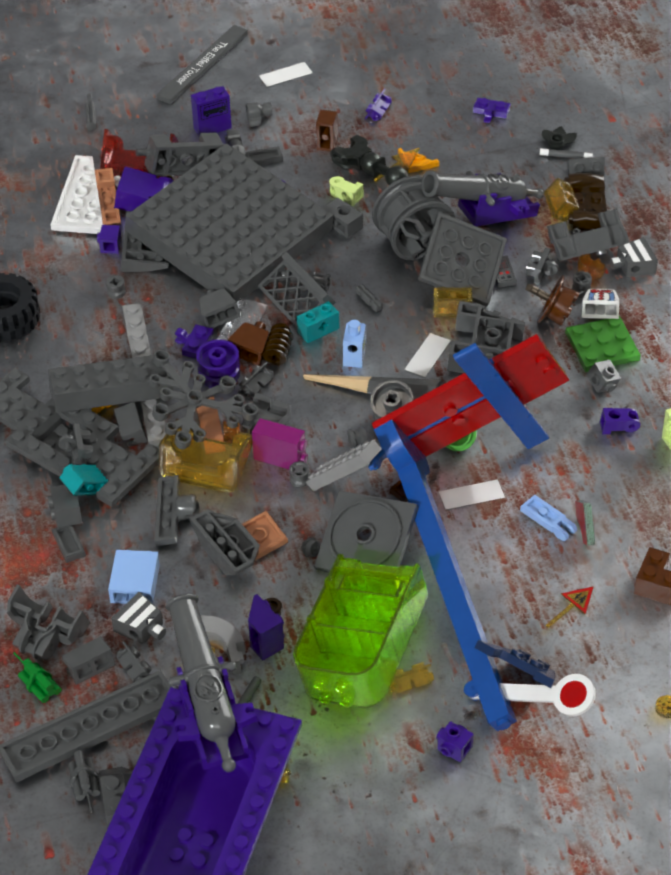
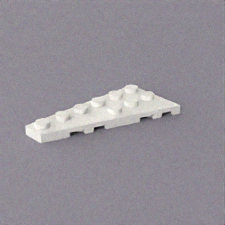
[51,155,103,234]

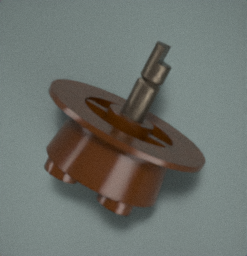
[525,275,580,326]

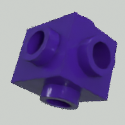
[436,721,474,763]

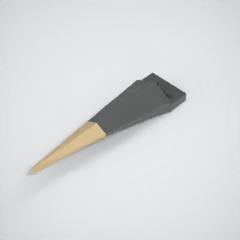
[303,374,445,399]

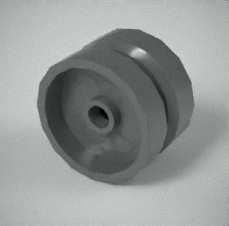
[370,380,415,420]

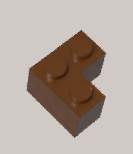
[634,547,671,606]

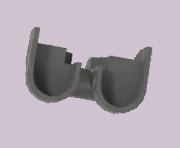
[7,584,90,660]

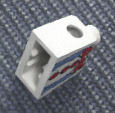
[582,289,619,319]

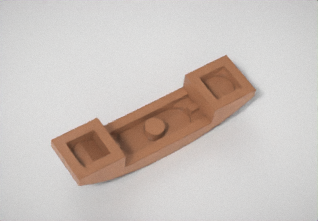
[95,168,121,225]
[196,396,226,455]

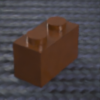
[316,110,338,152]

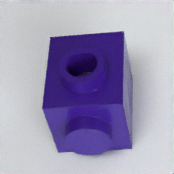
[97,225,122,254]

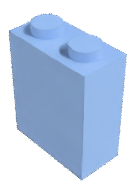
[108,550,160,604]

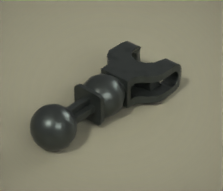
[330,135,408,185]

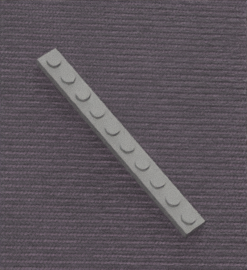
[122,303,169,446]

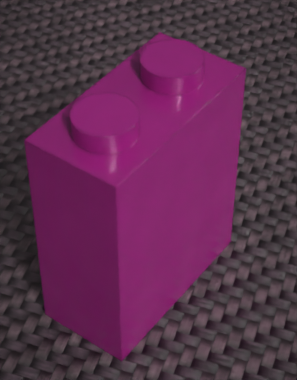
[252,418,308,469]

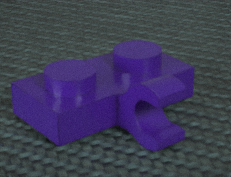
[473,98,511,123]
[175,324,214,359]

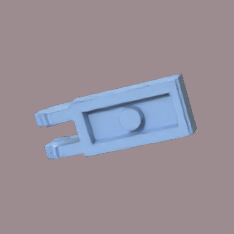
[520,495,578,541]

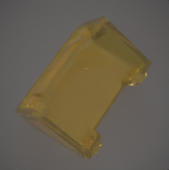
[159,419,253,493]

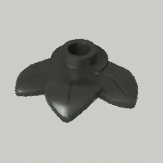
[542,126,577,150]

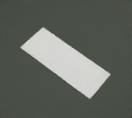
[259,62,312,87]
[404,333,451,377]
[439,479,505,510]

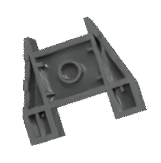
[447,301,525,373]

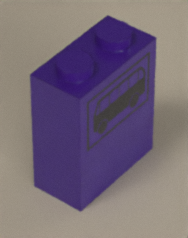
[191,86,232,137]

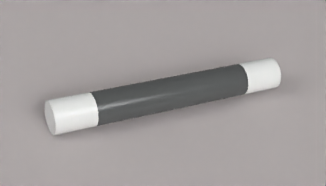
[540,148,593,159]

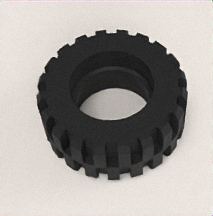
[0,273,40,343]

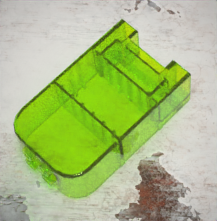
[293,554,428,707]

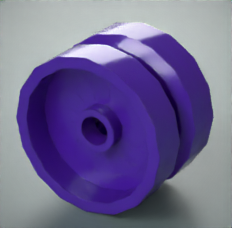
[196,340,240,388]

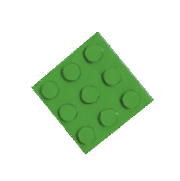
[565,316,641,372]

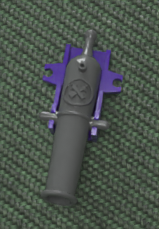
[421,170,545,227]
[165,593,257,772]

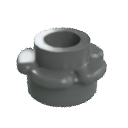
[301,537,320,557]

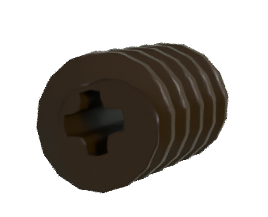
[262,323,293,365]

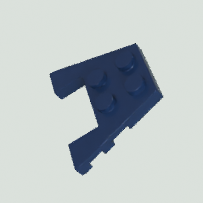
[474,640,555,688]

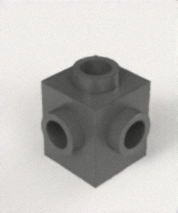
[586,360,621,393]

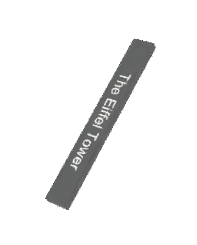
[157,25,248,104]

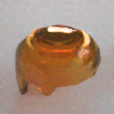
[577,254,606,280]

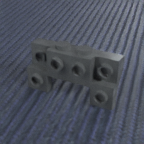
[547,209,629,261]

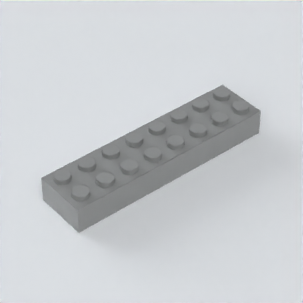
[306,439,381,491]

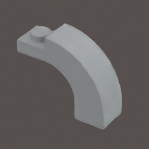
[201,615,245,675]

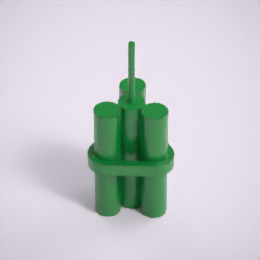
[13,652,62,703]

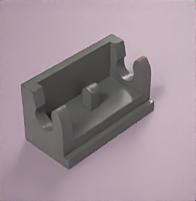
[114,402,148,446]
[61,637,115,685]

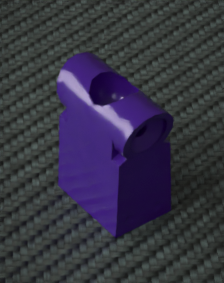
[114,166,173,212]

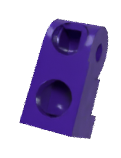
[600,408,640,435]

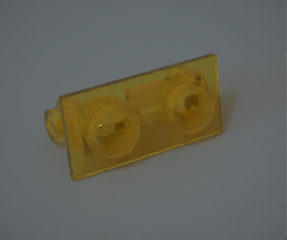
[386,662,434,694]

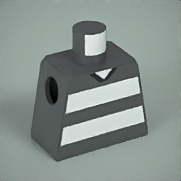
[610,237,658,277]
[111,592,166,644]

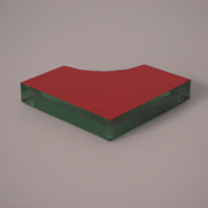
[575,500,595,546]

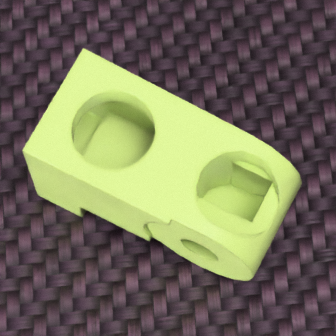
[329,176,364,206]

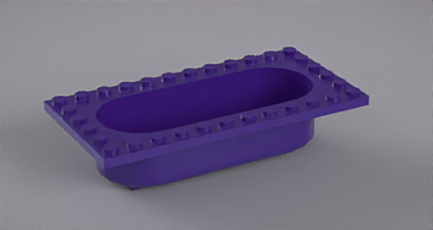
[87,687,303,875]

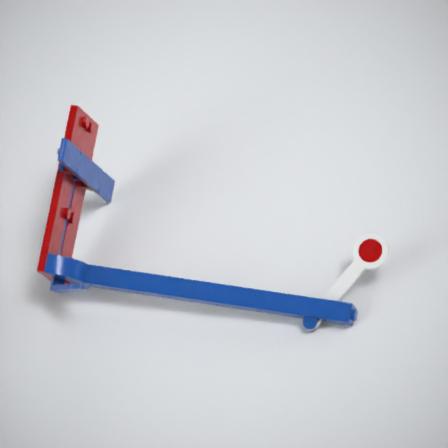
[368,334,596,731]

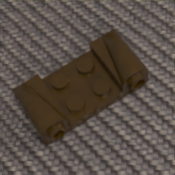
[564,173,607,231]

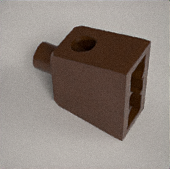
[228,321,269,366]

